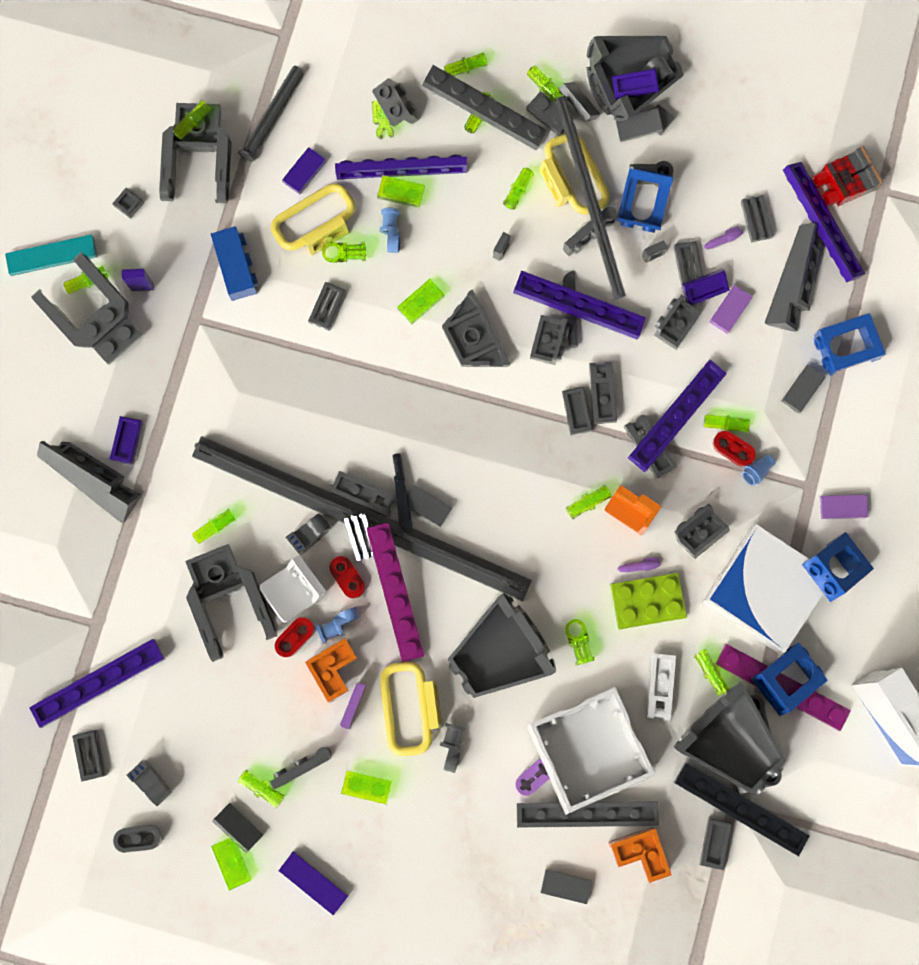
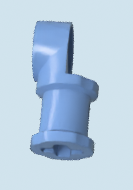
[379,208,401,253]
[315,606,361,644]

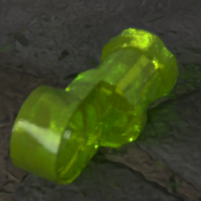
[321,241,366,263]
[565,619,596,666]

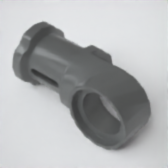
[440,723,466,773]

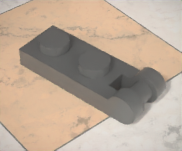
[563,206,616,256]
[589,362,617,425]
[623,415,677,479]
[330,471,396,517]
[269,747,332,790]

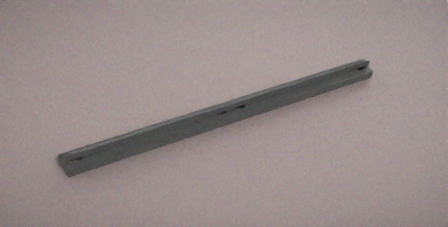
[192,436,532,602]

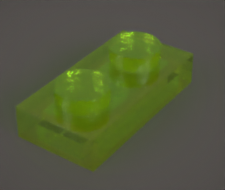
[377,175,425,208]
[397,278,445,325]
[341,770,392,805]
[211,838,252,891]

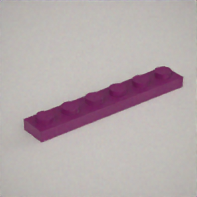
[366,522,424,662]
[714,644,851,731]

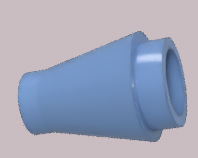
[742,454,776,486]

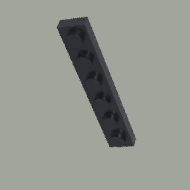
[673,762,810,856]

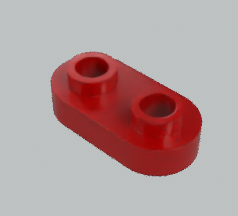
[712,431,756,467]
[329,556,365,599]
[274,617,315,658]

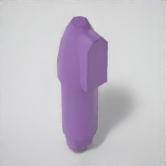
[704,226,743,249]
[617,557,661,573]

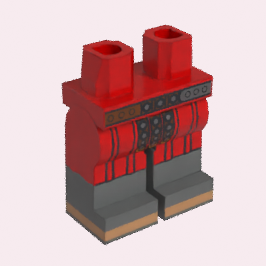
[813,146,884,207]

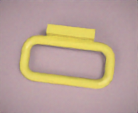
[539,133,611,215]
[271,183,356,256]
[380,661,443,756]

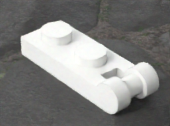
[646,653,676,721]

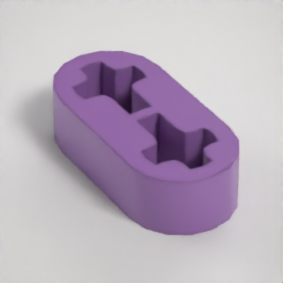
[515,759,550,796]

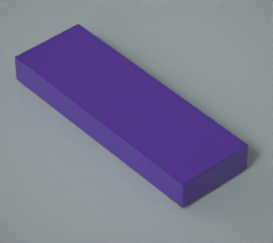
[278,851,349,916]

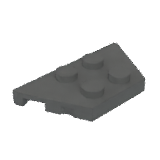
[442,289,511,367]

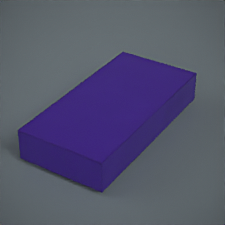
[612,69,659,100]
[282,147,326,195]
[122,269,154,291]
[681,269,730,305]
[110,416,143,465]

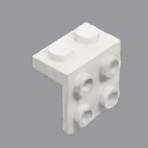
[259,555,327,623]

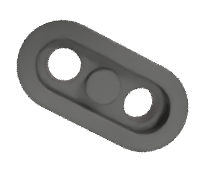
[113,825,162,853]

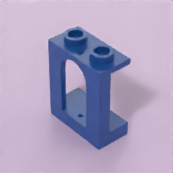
[617,166,674,233]
[814,313,886,376]
[802,532,874,602]
[751,643,828,717]

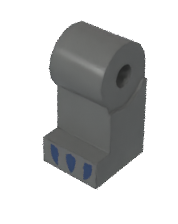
[285,514,332,556]
[126,760,172,806]

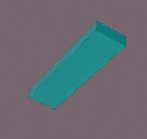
[5,234,97,276]

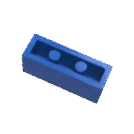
[210,226,259,301]

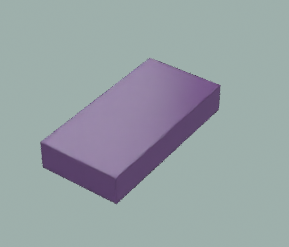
[709,285,753,334]
[819,495,868,519]
[340,682,367,729]

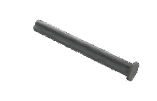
[238,65,303,162]

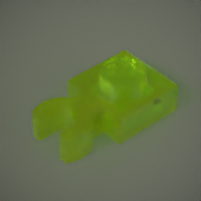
[371,101,394,139]

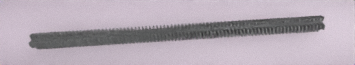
[556,95,626,300]

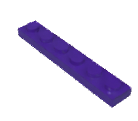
[335,155,467,180]
[783,162,865,283]
[513,270,646,340]
[627,359,727,472]
[29,639,165,728]

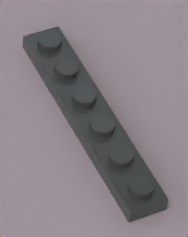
[422,65,547,150]
[516,801,659,828]

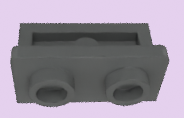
[372,78,419,127]
[654,294,702,350]
[529,315,570,365]
[674,504,730,559]

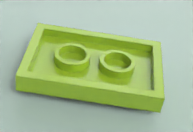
[610,573,687,630]

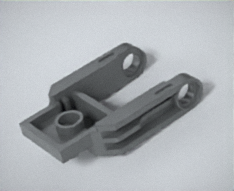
[159,103,232,203]
[31,252,142,365]
[185,544,278,662]

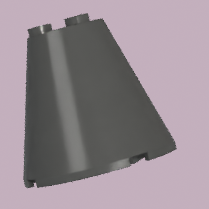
[586,36,684,121]
[448,593,556,698]
[674,681,786,795]

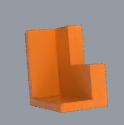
[604,485,662,535]
[305,638,357,703]
[608,827,672,883]

